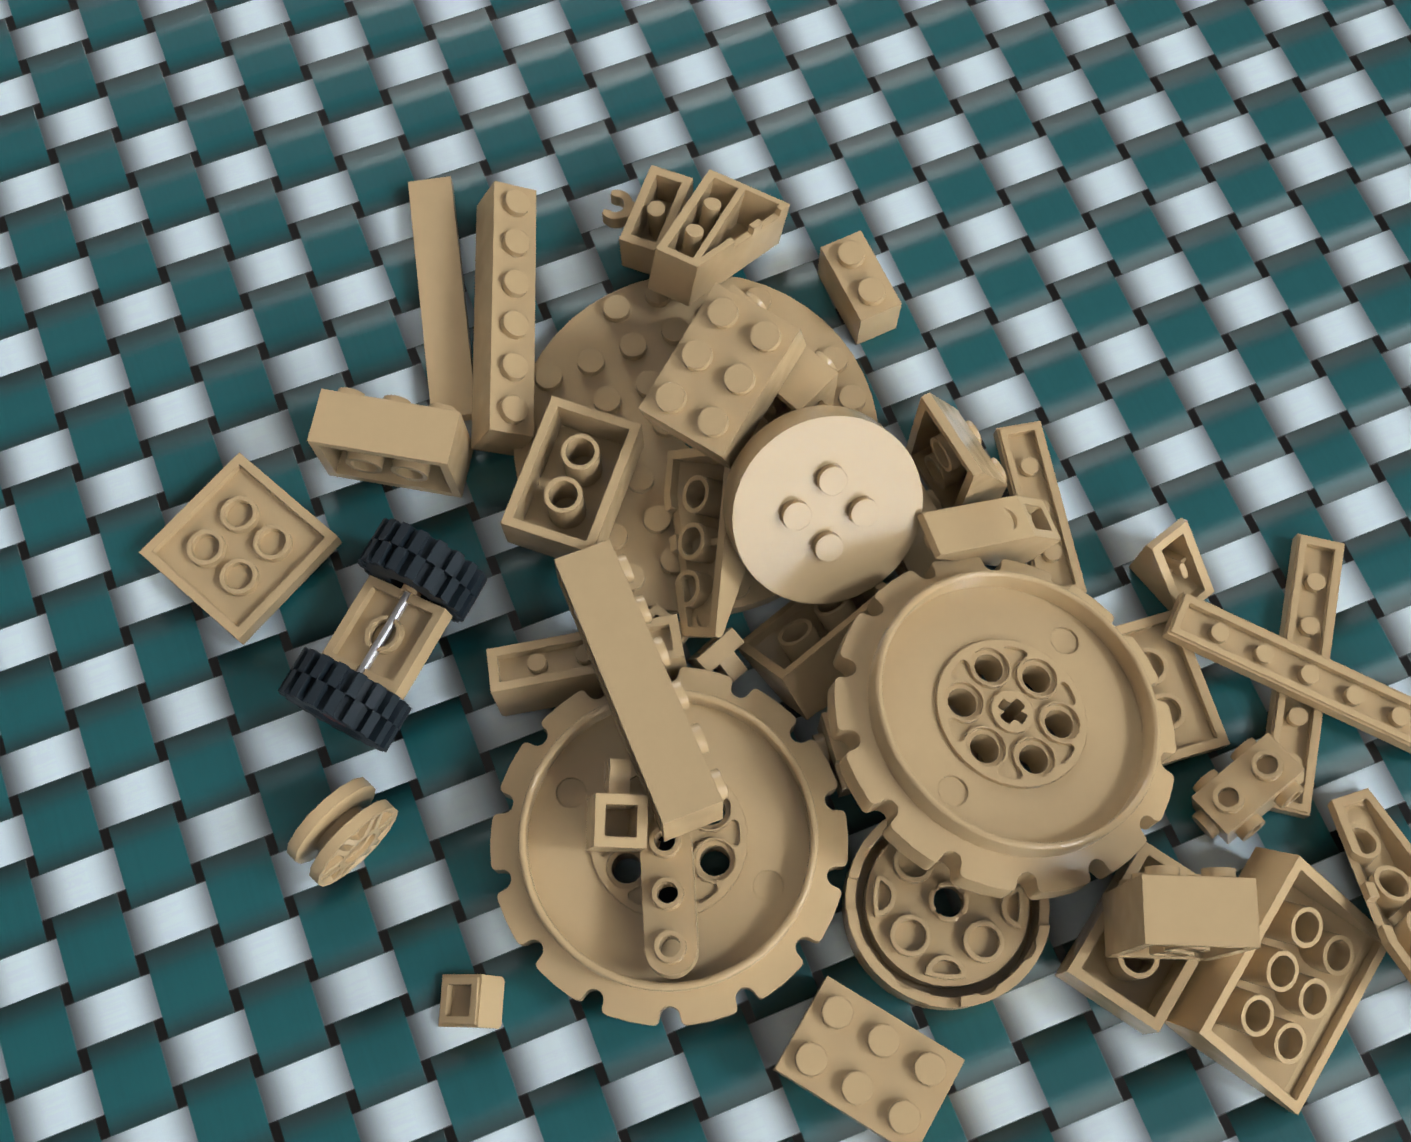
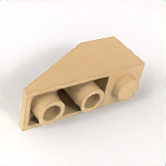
[917,495,1061,566]

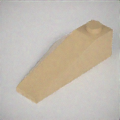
[1327,788,1411,984]

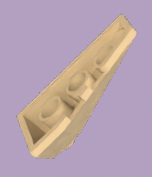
[664,448,746,638]

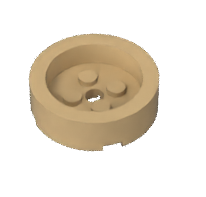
[842,819,1050,1010]

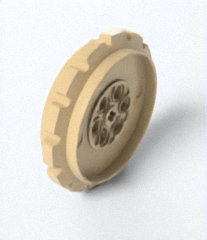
[827,557,1176,900]
[490,667,848,1026]

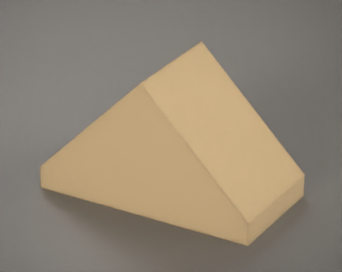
[1129,518,1215,611]

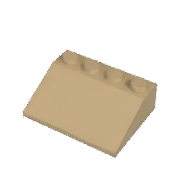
[1165,847,1387,1115]

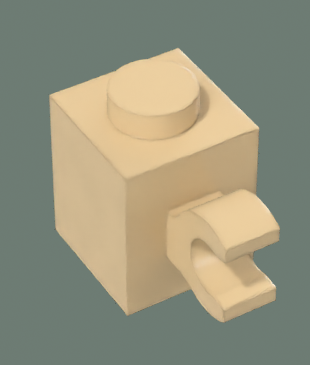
[585,758,648,853]

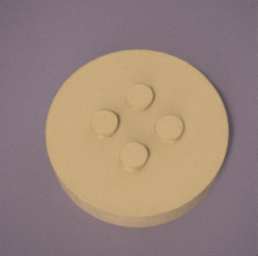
[723,405,923,604]

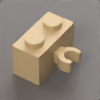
[602,165,693,275]

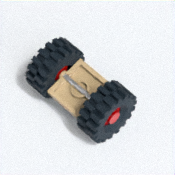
[277,518,487,752]

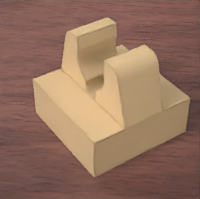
[688,627,747,683]

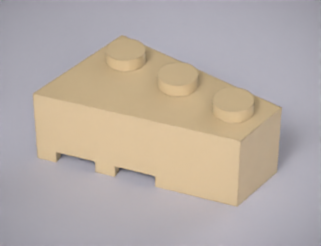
[647,169,790,306]

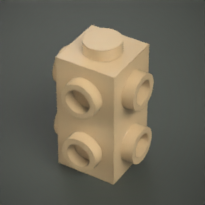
[1191,733,1305,844]

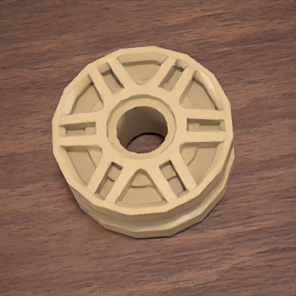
[287,777,398,887]

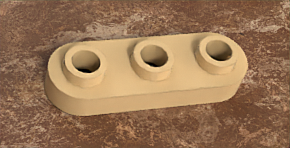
[640,820,699,979]

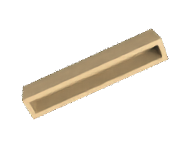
[471,181,536,456]
[554,539,729,841]

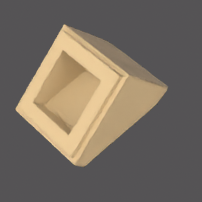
[438,974,505,1029]

